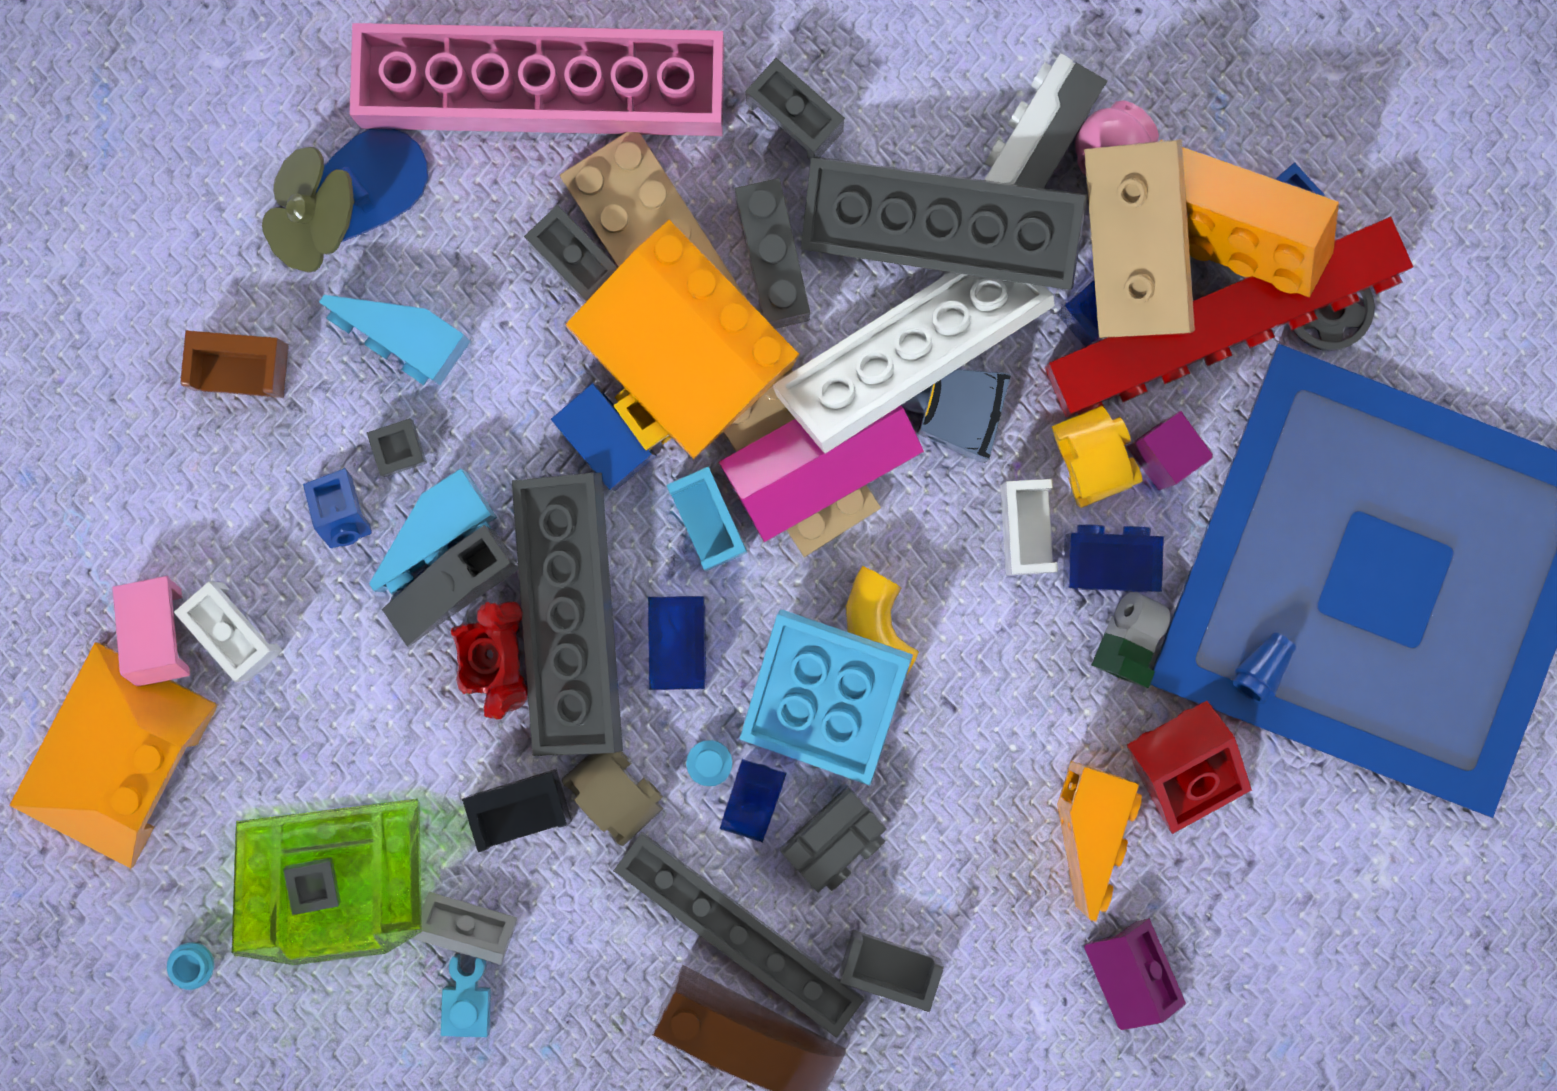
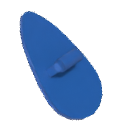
[315,129,428,242]

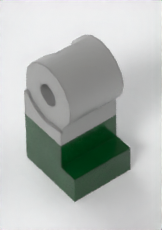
[1091,592,1170,689]

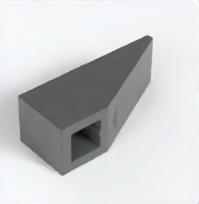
[382,525,518,647]

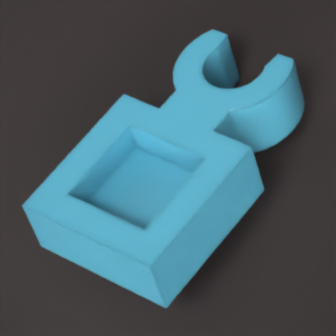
[441,954,491,1038]

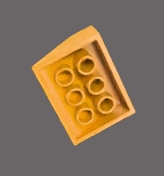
[566,219,799,459]

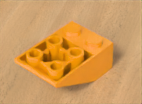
[1057,761,1142,922]

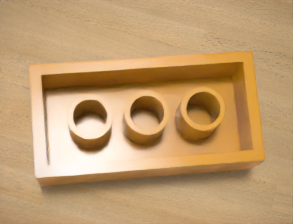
[1160,139,1339,297]

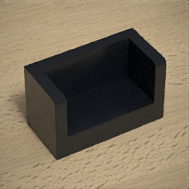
[462,769,572,853]

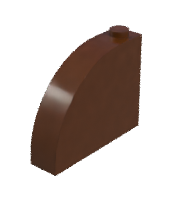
[652,965,846,1091]

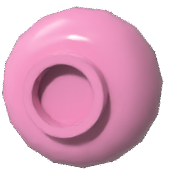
[1075,100,1159,176]

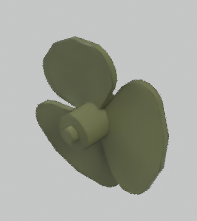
[262,147,354,273]

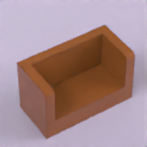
[181,330,289,398]

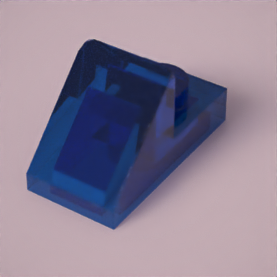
[719,759,787,843]

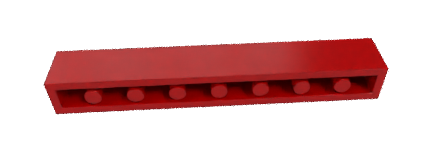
[1044,217,1413,418]

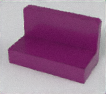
[1084,918,1186,1030]

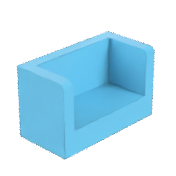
[666,466,747,572]

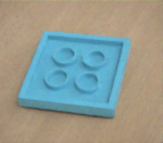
[740,609,913,786]

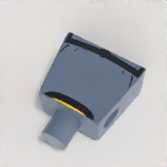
[902,369,1011,463]

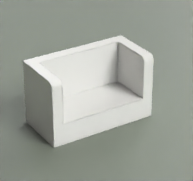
[1000,479,1058,576]
[174,581,283,682]

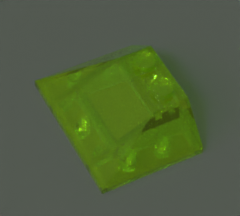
[231,798,422,965]

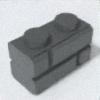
[780,785,887,893]

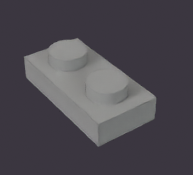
[412,892,517,965]

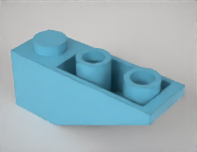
[319,295,471,385]
[369,468,497,594]

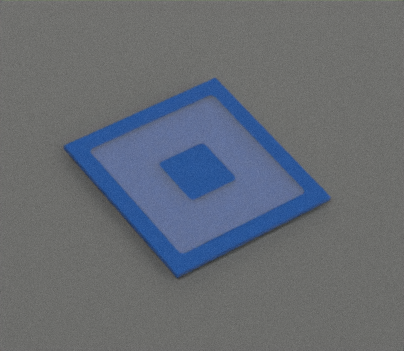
[1150,343,1557,818]

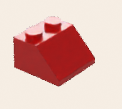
[1126,700,1252,834]

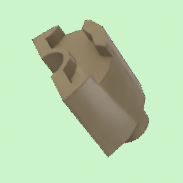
[562,751,664,846]

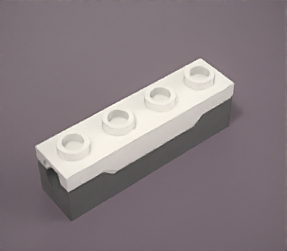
[975,53,1107,188]

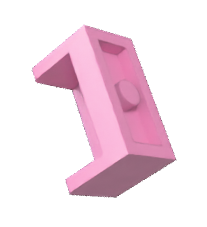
[112,576,190,687]

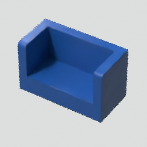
[551,383,657,491]

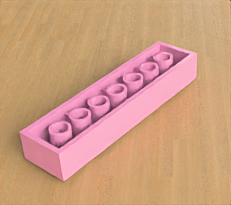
[350,23,725,136]

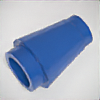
[1233,632,1296,704]

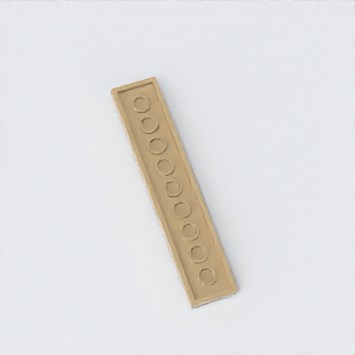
[559,132,881,558]

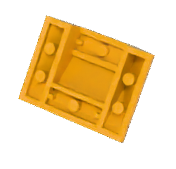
[9,642,219,868]

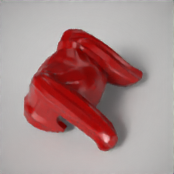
[451,601,528,720]

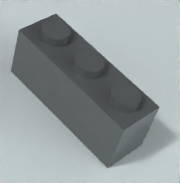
[735,178,810,329]

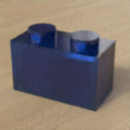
[1063,524,1164,593]

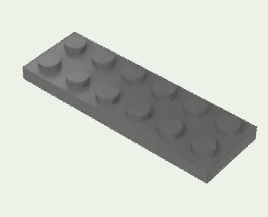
[800,157,1088,290]
[512,473,623,756]

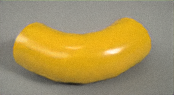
[846,566,919,676]

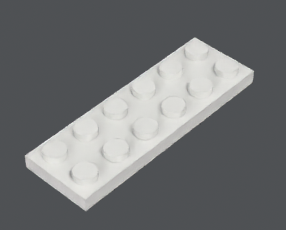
[773,272,1055,453]

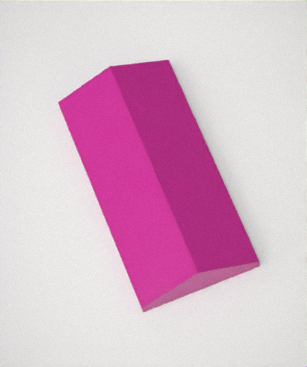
[718,405,924,543]

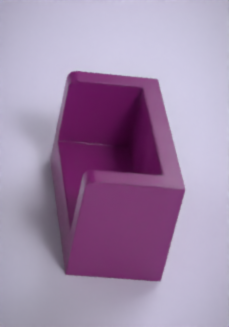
[1127,411,1213,491]

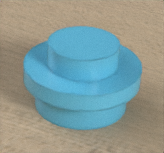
[686,740,732,787]
[167,942,215,990]

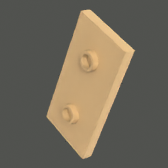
[1084,139,1195,338]

